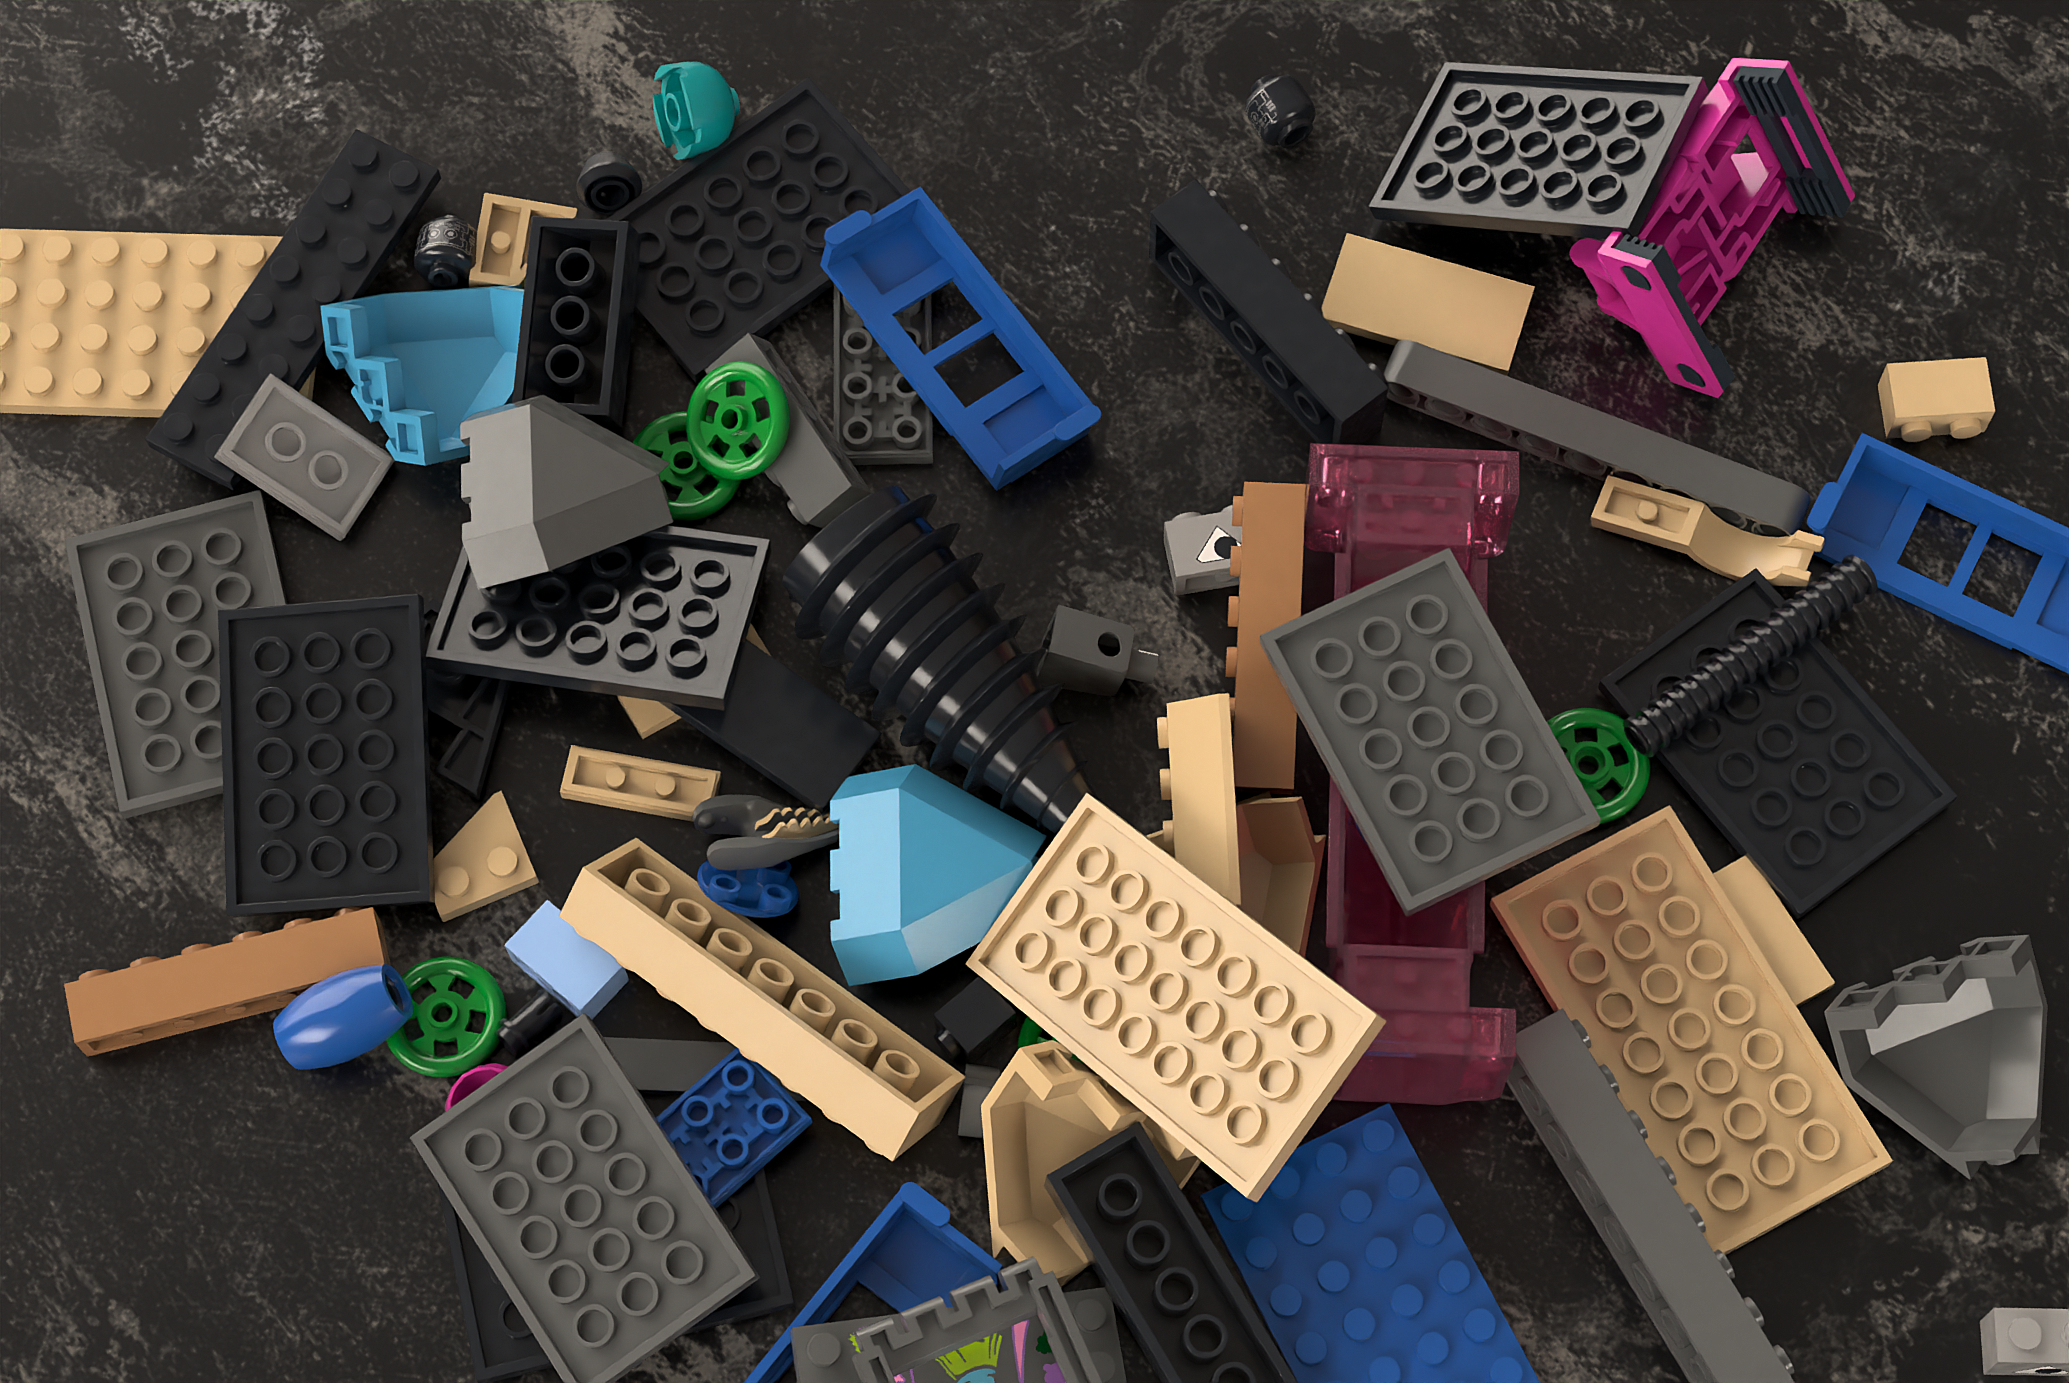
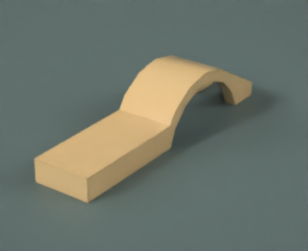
[1591,475,1825,586]

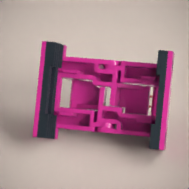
[1569,58,1855,398]

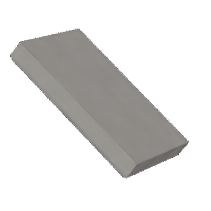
[214,374,395,541]

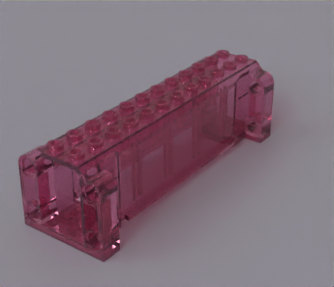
[1303,443,1519,1105]

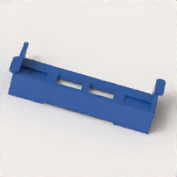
[820,187,1101,491]
[1807,433,2069,674]
[744,1182,1003,1383]

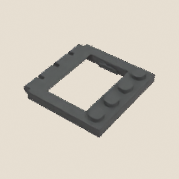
[851,1257,1102,1383]

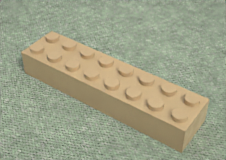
[559,838,966,1161]

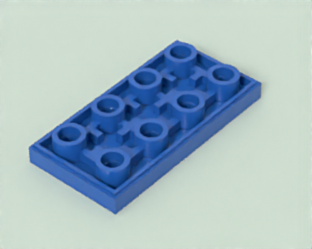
[656,1047,813,1209]

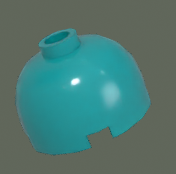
[653,62,740,160]

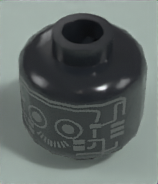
[1245,75,1316,148]
[414,215,477,289]

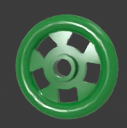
[686,361,790,480]
[632,411,741,521]
[1547,708,1650,824]
[386,957,507,1078]

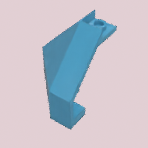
[320,284,524,466]
[830,764,1047,986]

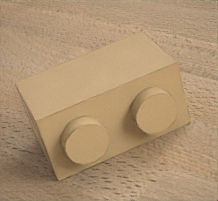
[1878,357,1995,442]

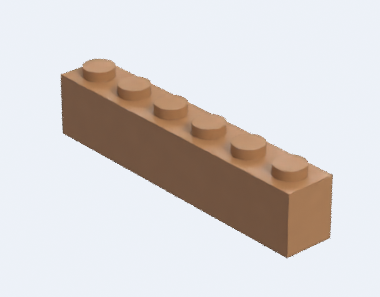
[1226,482,1306,795]
[64,907,391,1057]

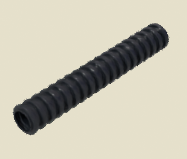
[1623,554,1878,757]

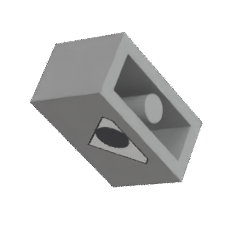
[1164,505,1242,596]
[1980,1308,2069,1376]

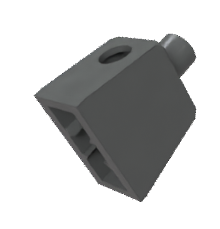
[1036,605,1158,696]

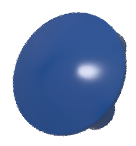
[697,860,799,918]

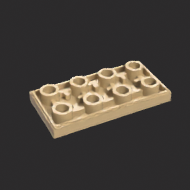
[1321,233,1535,376]

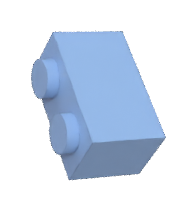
[504,900,629,1020]

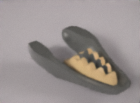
[692,795,839,871]

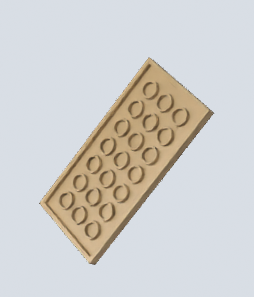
[0,229,316,418]
[965,793,1387,1203]
[1490,805,1893,1255]

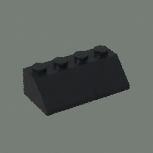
[512,216,642,428]

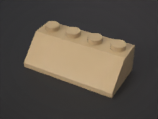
[1157,693,1241,909]

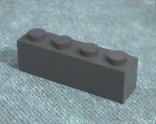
[705,333,872,529]

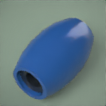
[273,964,413,1070]

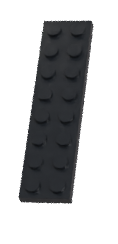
[145,129,441,490]

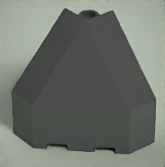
[460,395,673,589]
[1824,935,2048,1180]

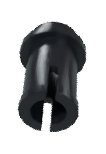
[495,990,563,1056]

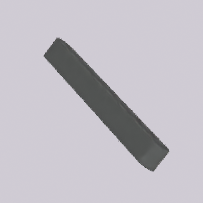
[1383,340,1811,538]

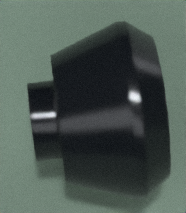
[576,152,642,214]

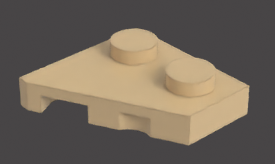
[469,193,577,288]
[433,791,539,922]

